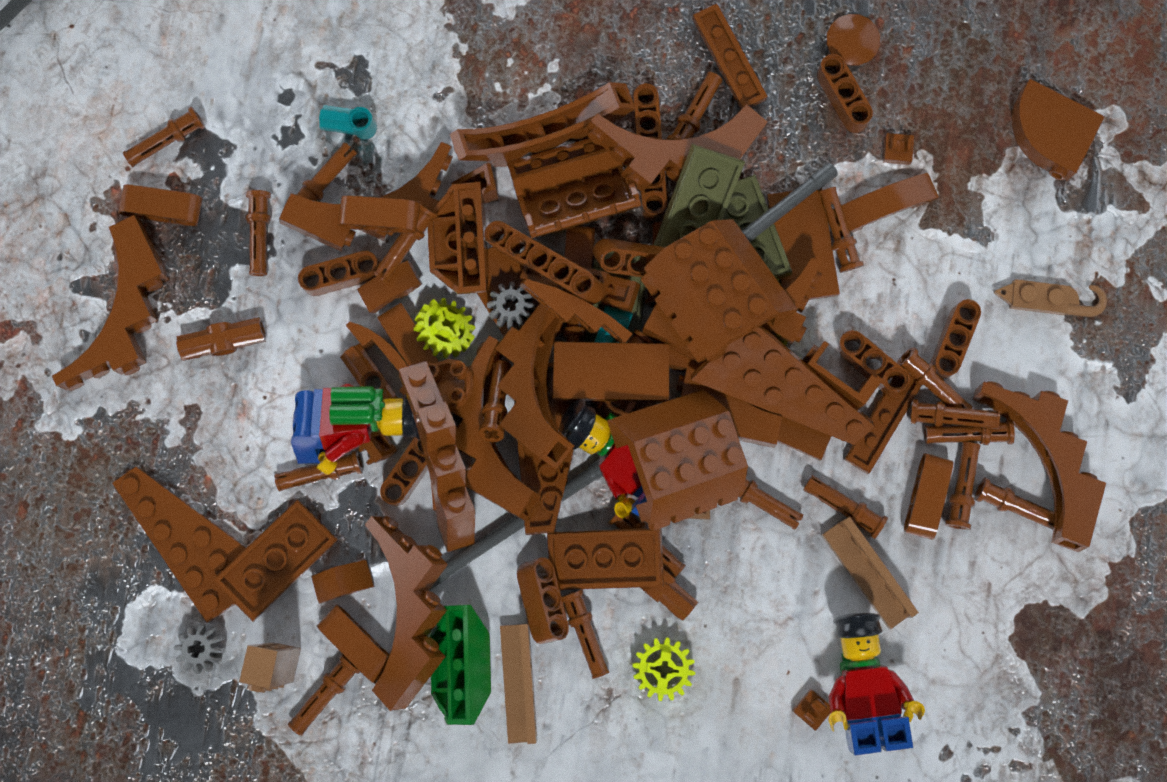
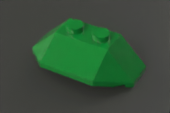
[430,605,491,725]

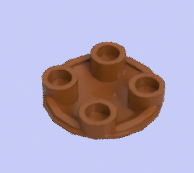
[827,14,880,66]
[428,359,474,412]

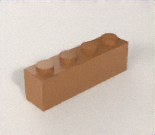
[239,642,301,693]

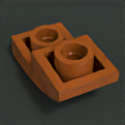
[357,260,422,313]

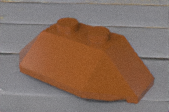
[428,182,489,294]

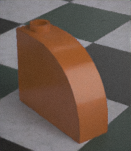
[1012,79,1105,181]

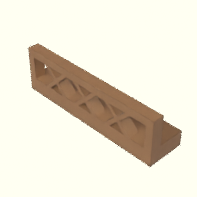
[821,517,919,629]
[500,624,537,744]

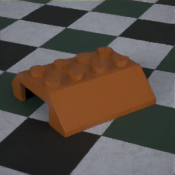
[507,138,641,239]
[641,219,798,363]
[607,389,748,531]

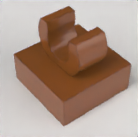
[883,133,914,165]
[358,429,397,465]
[792,689,830,731]

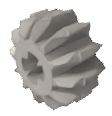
[487,281,535,330]
[174,624,225,674]

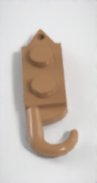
[994,279,1107,317]

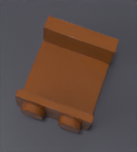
[802,341,881,409]

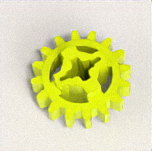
[413,298,476,359]
[632,637,695,701]

